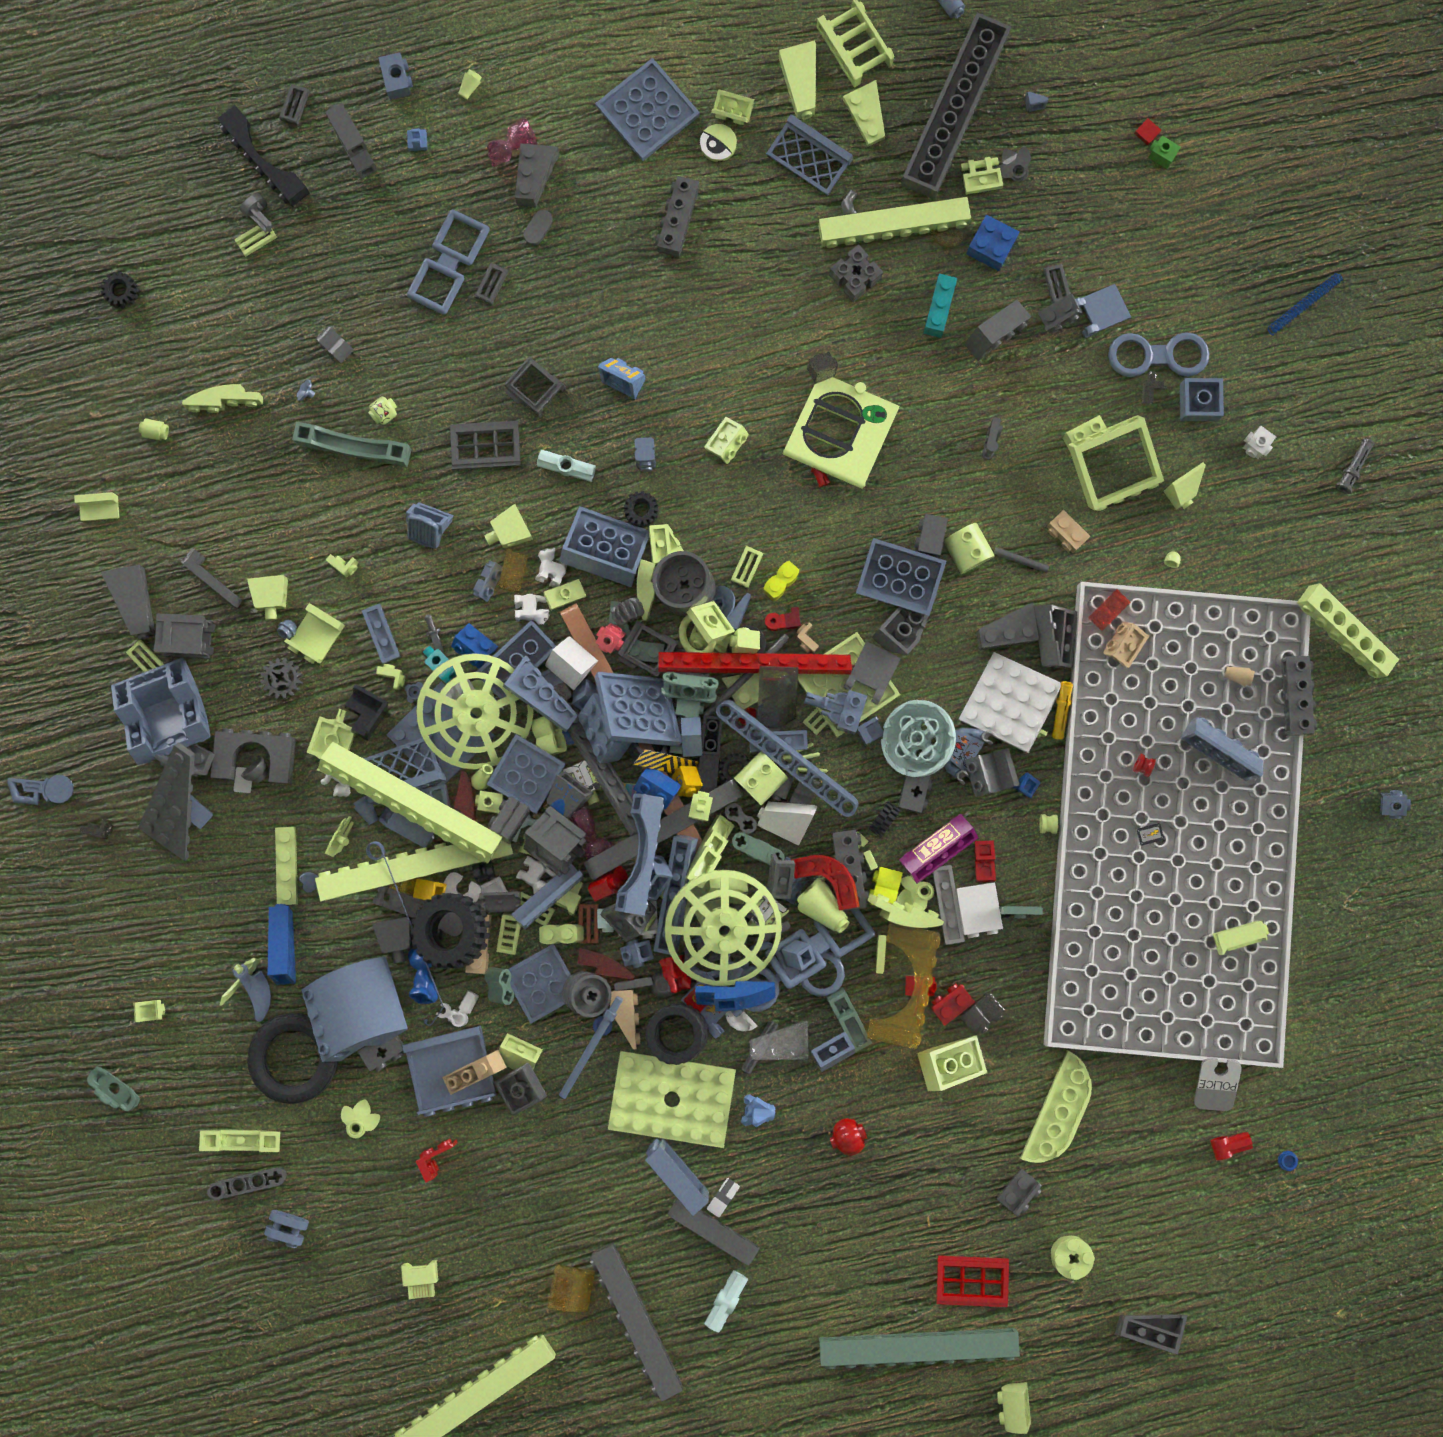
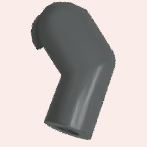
[841,190,857,215]

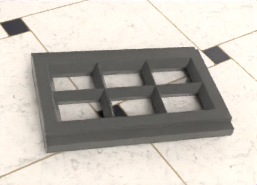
[450,421,521,470]

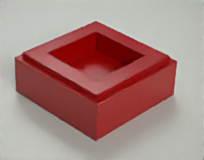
[1134,118,1161,145]

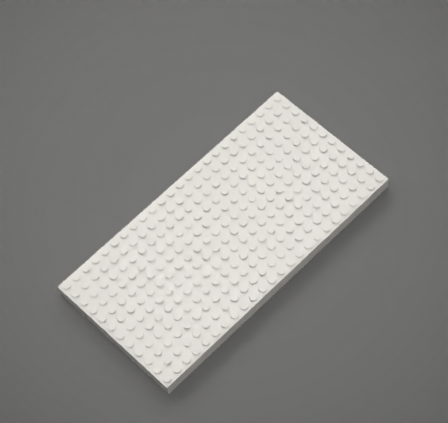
[1044,582,1311,1068]

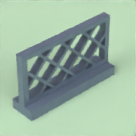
[766,114,853,196]
[364,736,446,805]

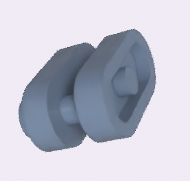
[264,1210,309,1248]

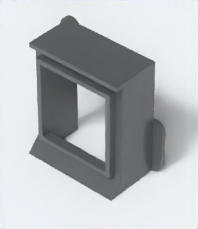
[505,356,566,417]
[618,620,678,678]

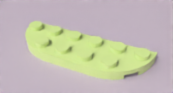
[1020,1050,1092,1163]

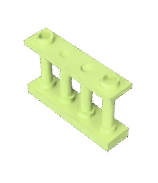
[816,0,894,88]

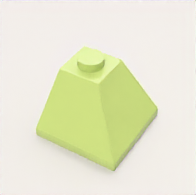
[1164,462,1206,510]

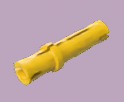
[1052,681,1073,739]

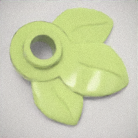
[897,876,934,911]
[341,1099,380,1138]

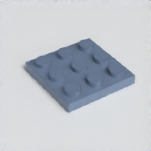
[487,734,566,814]
[508,944,571,1024]

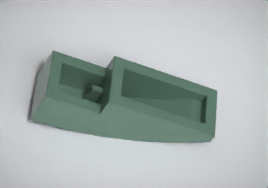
[826,987,872,1052]

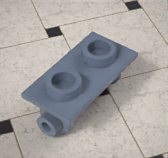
[473,561,505,602]

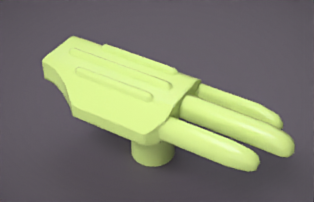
[325,816,353,857]

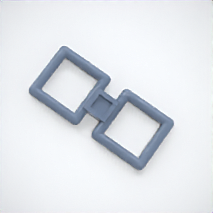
[407,210,490,315]
[765,908,875,989]

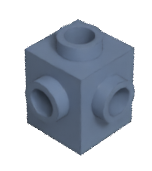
[1380,790,1411,819]
[620,939,654,969]

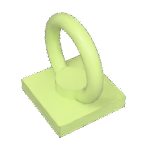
[679,601,735,653]

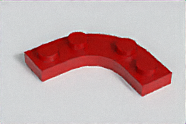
[791,855,860,911]

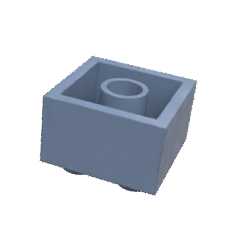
[1180,378,1224,421]

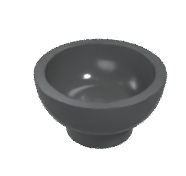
[241,757,268,783]
[649,970,676,999]

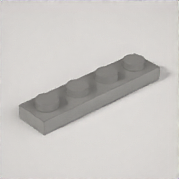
[932,865,965,945]

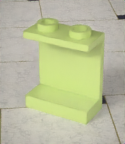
[284,603,345,664]

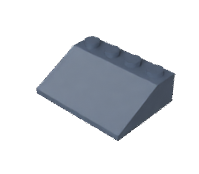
[559,506,649,587]
[856,538,946,616]
[1180,717,1263,781]

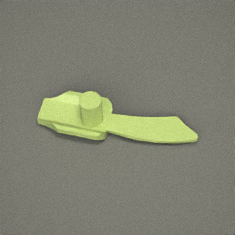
[220,957,261,1006]

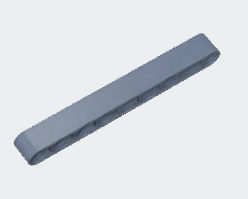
[716,700,858,817]

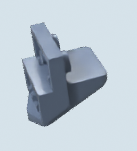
[406,502,454,549]

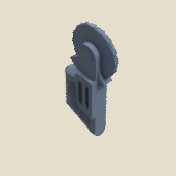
[7,775,74,805]

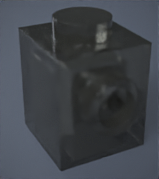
[807,352,838,384]

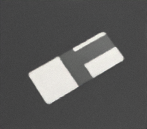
[707,1178,740,1217]

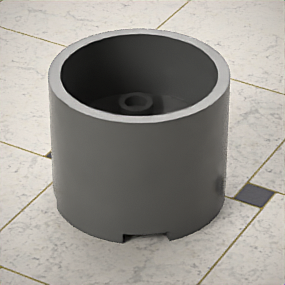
[652,551,716,617]

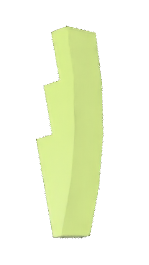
[686,814,735,889]

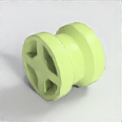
[1039,814,1058,834]

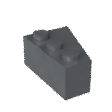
[515,143,560,207]
[1034,605,1077,669]
[1115,1314,1188,1355]

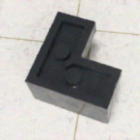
[345,684,388,741]

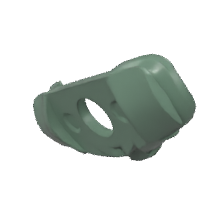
[87,1066,140,1111]

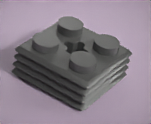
[494,1063,547,1116]

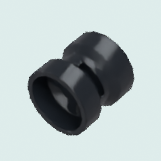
[472,860,496,883]

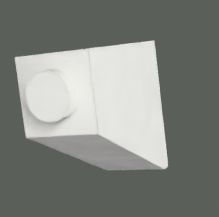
[757,801,817,845]

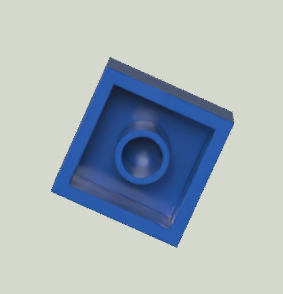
[966,215,1019,271]

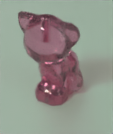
[487,118,537,167]
[570,807,615,861]

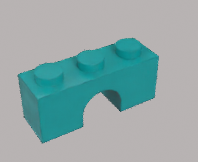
[923,274,957,338]

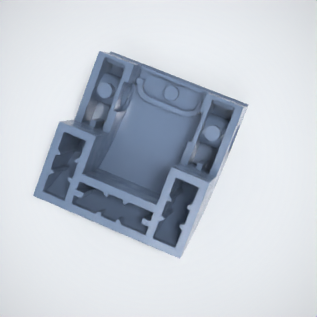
[111,657,210,766]
[302,957,408,1062]

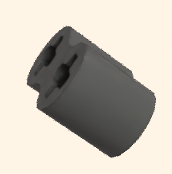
[315,326,354,364]
[789,779,820,805]
[725,803,757,834]

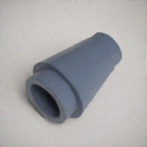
[353,795,379,825]

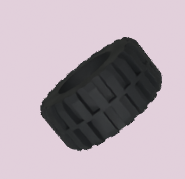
[411,893,490,969]

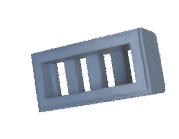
[727,593,751,631]

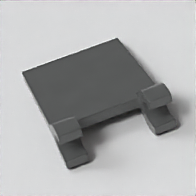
[843,641,901,705]

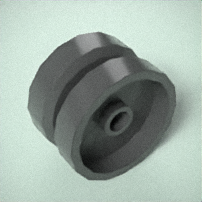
[562,971,612,1018]

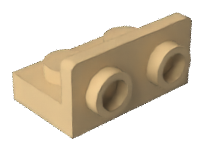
[1046,510,1090,553]
[1103,622,1149,668]

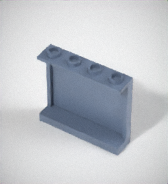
[402,1026,497,1117]

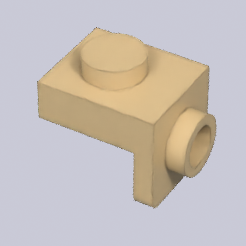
[796,623,819,654]

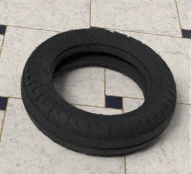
[247,1013,338,1104]

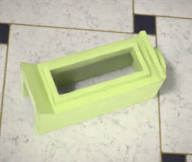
[1212,921,1269,955]

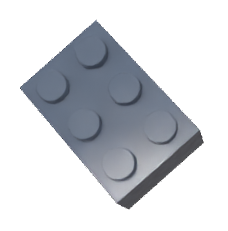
[578,693,632,763]

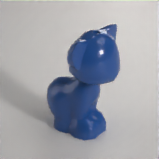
[408,948,438,1004]

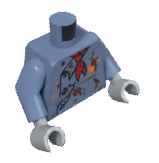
[935,728,996,785]

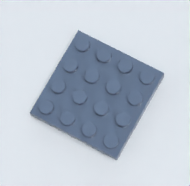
[595,58,700,161]
[595,672,682,746]
[386,681,495,786]

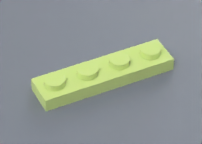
[275,827,298,905]

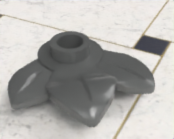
[996,146,1031,182]

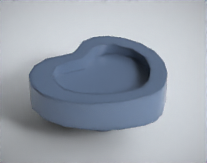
[299,872,318,892]

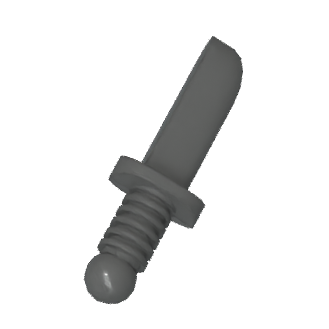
[425,614,444,654]

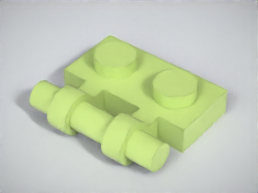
[960,157,1003,195]

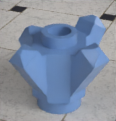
[741,1094,775,1127]

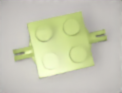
[307,709,355,772]

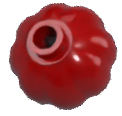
[830,1118,867,1156]

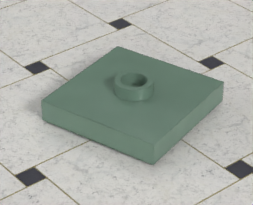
[999,906,1043,918]

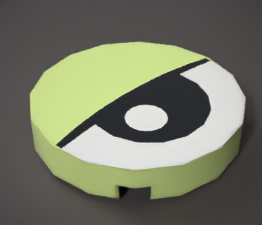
[700,124,737,162]

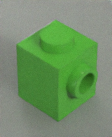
[1148,136,1181,169]

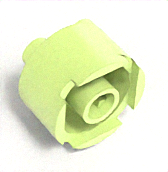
[1051,1235,1095,1280]

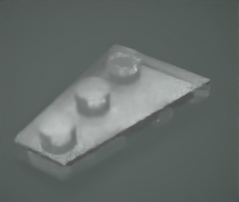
[750,1020,808,1060]

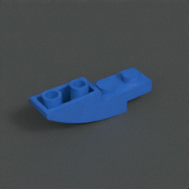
[695,981,776,1011]

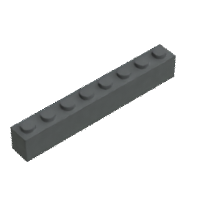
[590,1242,683,1402]

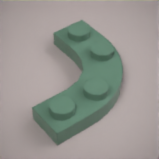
[609,601,664,663]

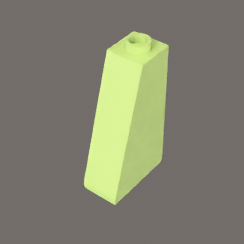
[779,40,816,120]

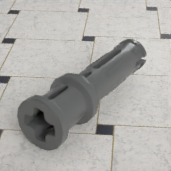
[1335,438,1375,494]

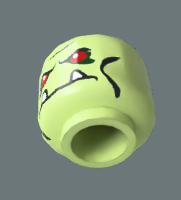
[368,397,397,425]

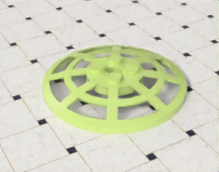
[416,653,533,769]
[664,870,782,986]

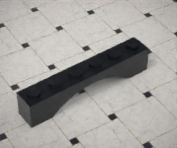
[217,104,309,207]

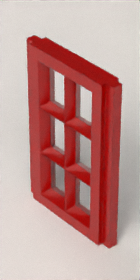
[936,1255,1009,1307]

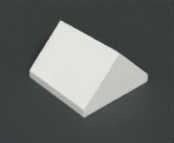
[545,636,598,690]

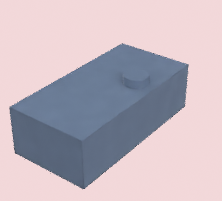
[476,620,556,699]

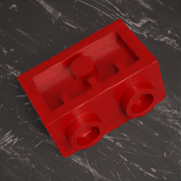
[930,983,975,1026]

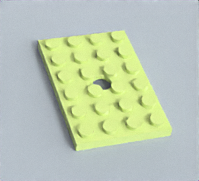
[608,1051,736,1148]

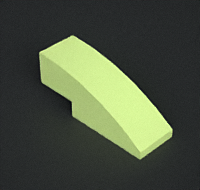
[637,560,656,623]

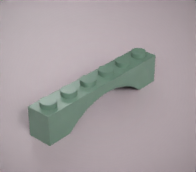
[292,421,412,467]

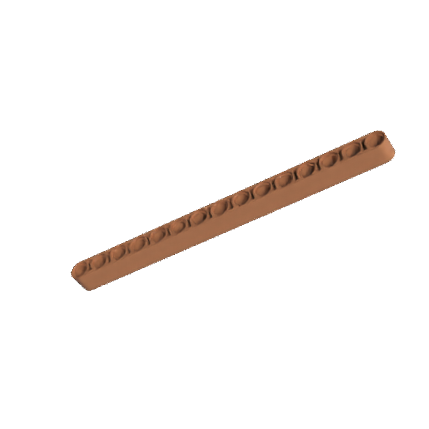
[560,603,702,855]

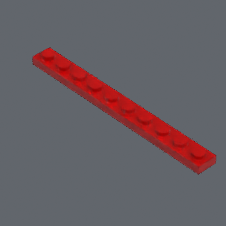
[658,652,852,675]

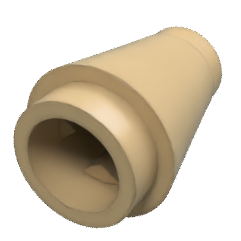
[1224,666,1255,687]

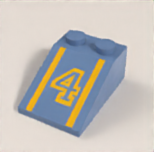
[598,358,645,399]

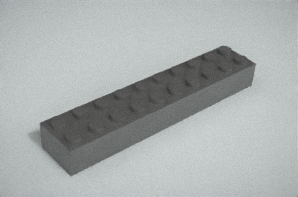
[901,12,1011,200]

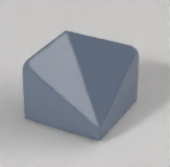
[1024,92,1048,112]

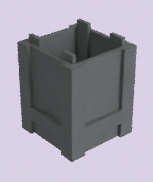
[154,613,215,659]
[524,806,587,877]

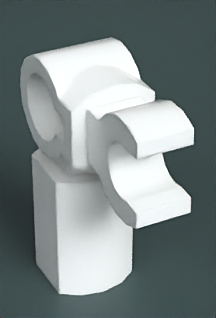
[436,990,479,1027]

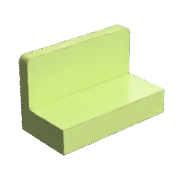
[74,492,119,522]
[499,1033,543,1070]

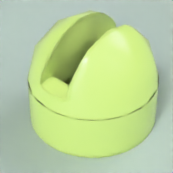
[1164,552,1181,568]

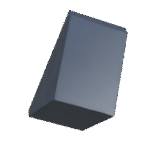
[681,717,702,757]

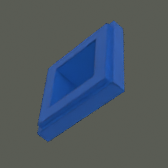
[1013,772,1041,798]

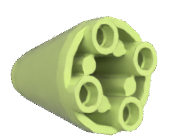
[797,879,850,933]

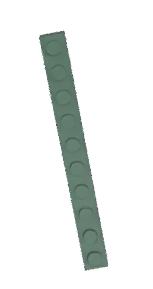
[819,1328,1020,1369]

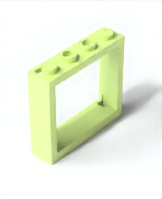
[1068,415,1164,511]

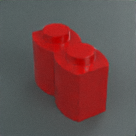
[588,866,628,902]

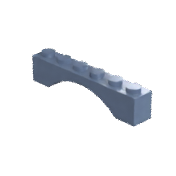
[615,793,664,916]

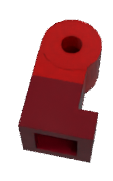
[765,607,801,631]

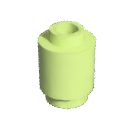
[139,418,169,441]

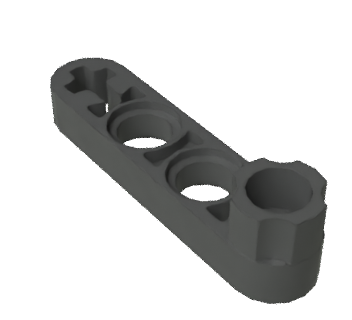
[181,548,243,608]
[207,1167,287,1201]

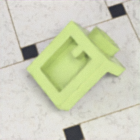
[326,554,358,577]

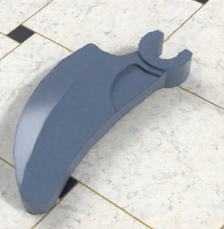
[232,964,271,1022]

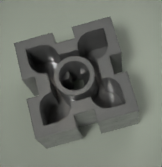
[829,244,883,303]

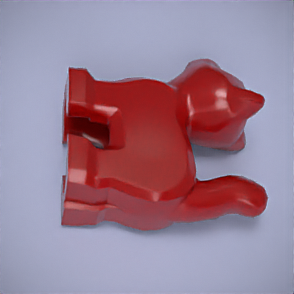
[659,955,692,993]

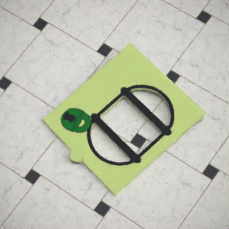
[783,372,900,489]

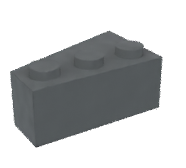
[964,300,1031,361]
[976,602,1039,651]

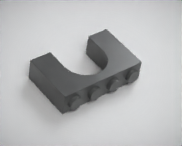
[325,103,377,179]
[211,728,296,784]

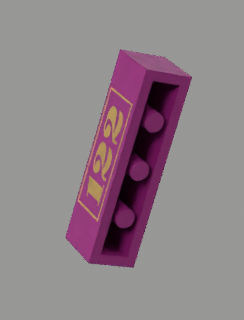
[899,814,979,884]

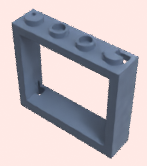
[645,1138,709,1216]

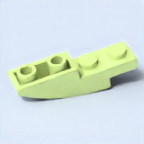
[182,384,263,413]
[867,894,944,928]

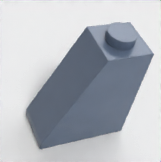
[378,807,434,848]

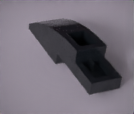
[699,715,723,793]

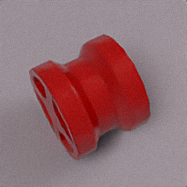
[1133,754,1156,777]

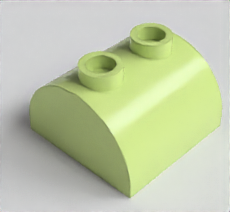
[943,523,995,574]
[734,751,788,805]
[998,1382,1031,1434]

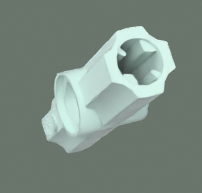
[537,450,596,482]
[704,1270,748,1333]

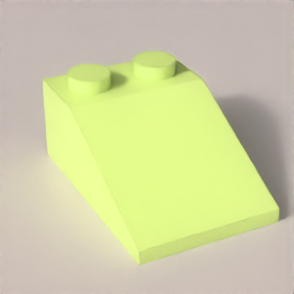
[917,1035,987,1091]

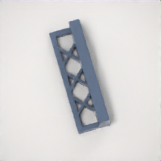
[511,864,583,930]

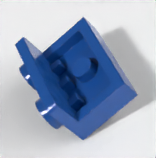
[451,623,498,669]

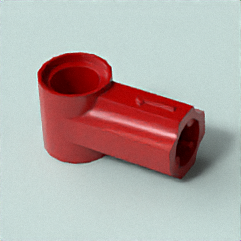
[1210,1132,1253,1160]

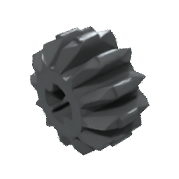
[611,598,645,626]

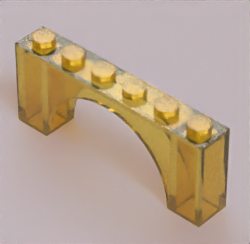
[867,923,940,1049]

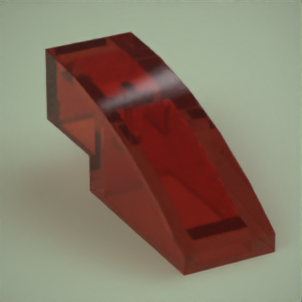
[453,771,476,822]
[577,948,636,980]

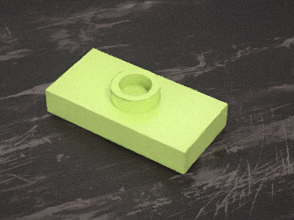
[543,579,586,610]

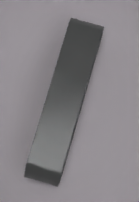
[668,1198,760,1265]

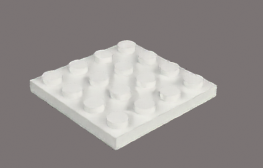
[959,652,1061,753]

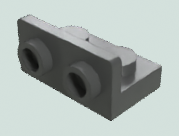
[1038,293,1083,334]
[996,1168,1042,1216]

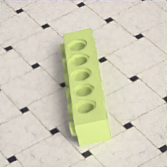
[1297,583,1399,678]

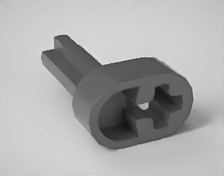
[240,193,274,233]

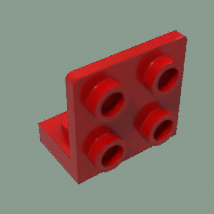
[416,1139,458,1183]

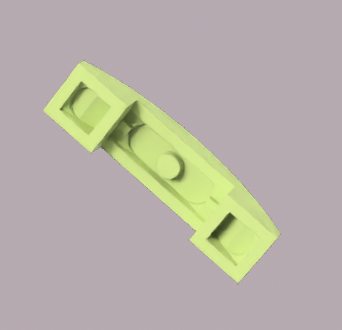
[199,1130,280,1152]

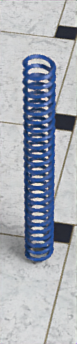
[1268,273,1343,336]

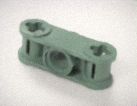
[661,672,718,703]
[732,832,785,865]

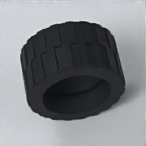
[645,1003,708,1065]

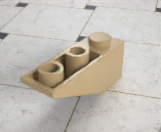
[610,989,640,1049]
[442,1050,507,1095]

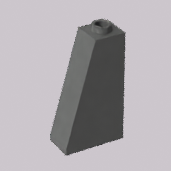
[101,565,155,640]

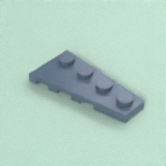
[503,655,578,732]

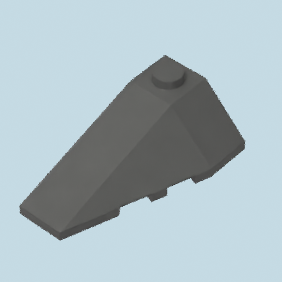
[872,592,938,656]

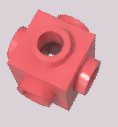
[595,623,626,654]

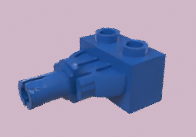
[633,768,682,810]

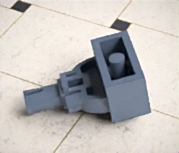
[804,690,867,735]

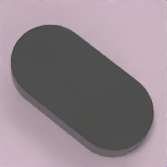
[524,210,553,246]

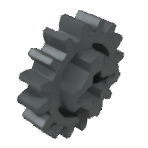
[260,658,303,699]

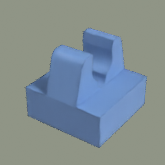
[407,129,427,151]

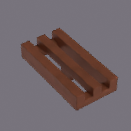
[579,904,599,943]

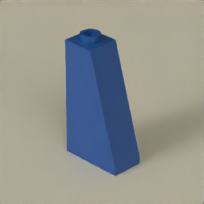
[268,904,296,985]

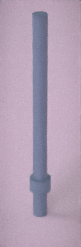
[559,996,623,1099]

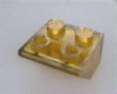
[547,1264,595,1312]

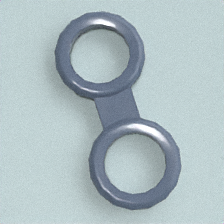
[1108,332,1209,377]
[690,935,779,1012]
[741,942,845,997]

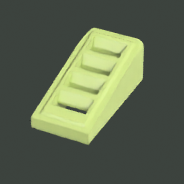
[496,912,521,955]

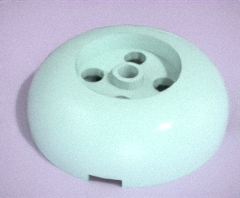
[881,700,956,777]

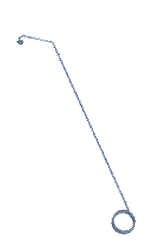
[366,841,444,1026]

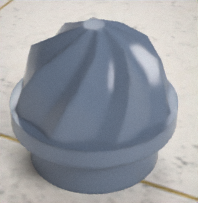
[277,620,297,640]

